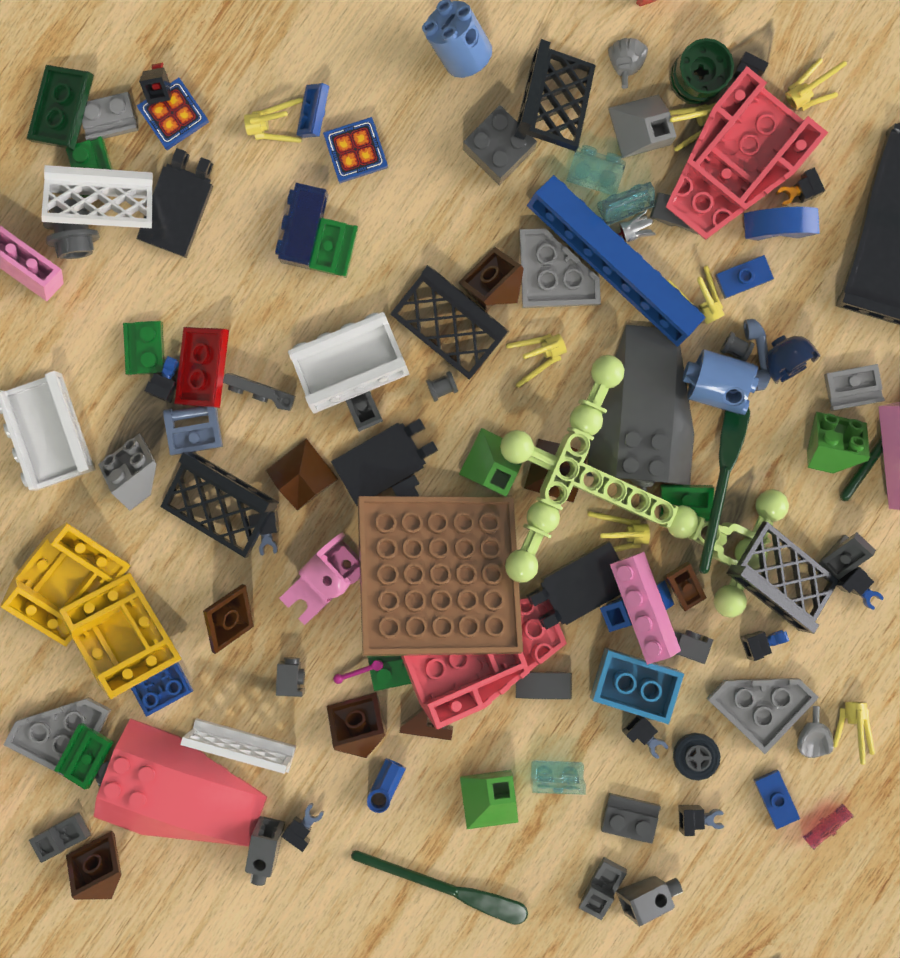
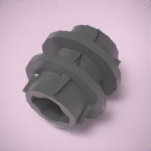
[43,199,100,259]

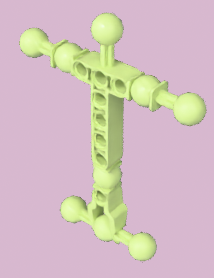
[500,355,789,618]

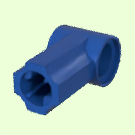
[367,758,406,813]

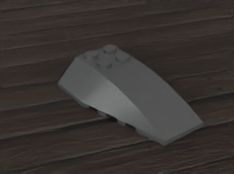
[587,325,694,485]

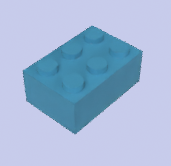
[590,647,684,724]

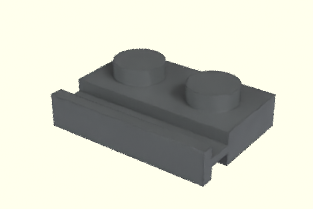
[601,793,661,844]

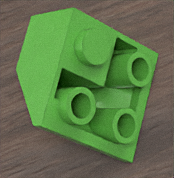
[807,412,870,473]
[459,428,522,497]
[460,770,518,829]

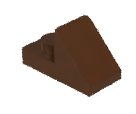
[663,561,707,611]
[399,708,453,740]

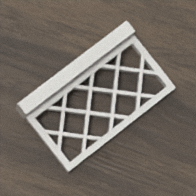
[42,165,153,228]
[180,718,296,774]

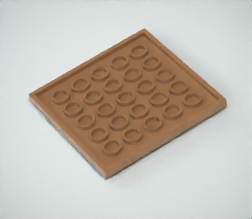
[358,496,523,656]

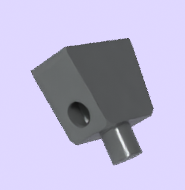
[245,816,285,886]
[616,876,683,927]

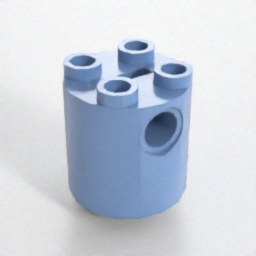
[422,0,492,78]
[682,349,759,415]

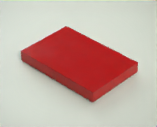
[174,327,229,408]

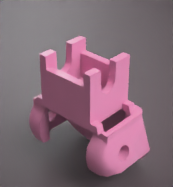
[279,532,360,625]

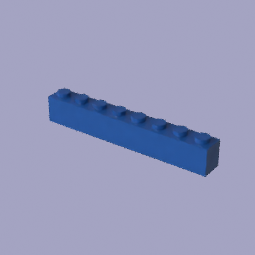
[527,175,706,347]

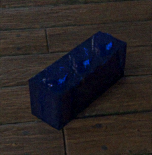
[275,183,329,270]

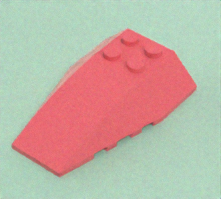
[665,66,828,240]
[401,598,567,729]
[94,718,267,846]

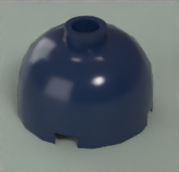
[766,335,820,384]

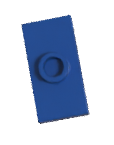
[297,83,329,138]
[715,255,774,299]
[754,770,800,829]

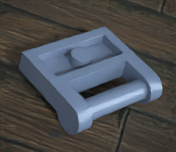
[163,406,223,456]

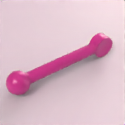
[333,660,383,684]

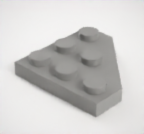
[519,228,601,308]
[706,678,819,754]
[4,698,112,776]

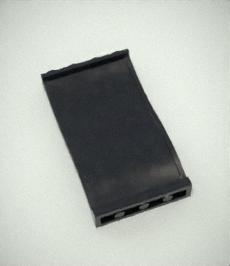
[836,123,900,325]

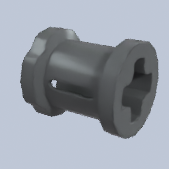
[720,331,755,361]
[426,371,458,402]

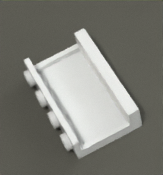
[288,312,410,414]
[0,371,95,491]

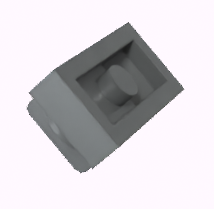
[346,391,383,432]
[819,532,876,580]

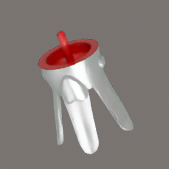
[617,209,656,242]

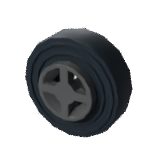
[673,733,721,781]

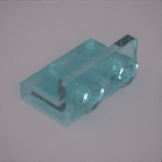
[566,145,626,196]
[597,182,655,225]
[531,760,586,795]

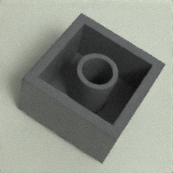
[463,105,537,186]

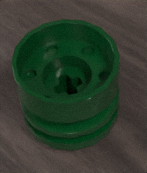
[669,38,734,105]

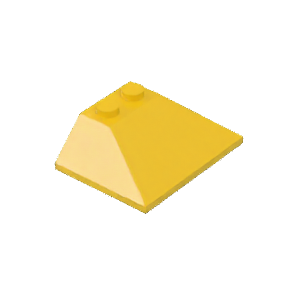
[0,522,130,647]
[59,573,182,700]

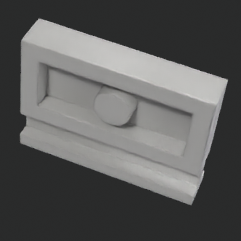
[82,92,139,140]
[824,364,885,411]

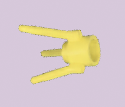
[785,58,847,111]
[244,98,303,143]
[669,103,716,151]
[667,266,725,325]
[506,334,567,388]
[587,511,650,552]
[833,702,875,765]

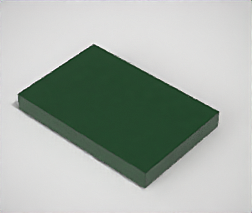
[26,65,94,150]

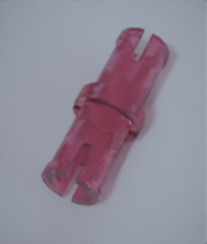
[802,804,854,850]

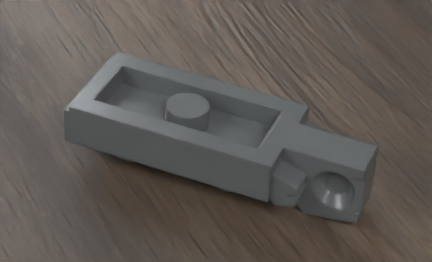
[223,373,296,411]

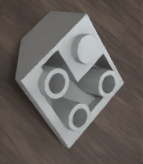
[608,94,676,158]
[98,433,156,511]

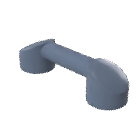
[744,319,771,391]

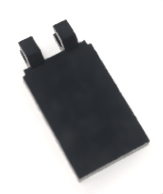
[136,148,214,258]
[331,419,438,506]
[526,541,621,629]

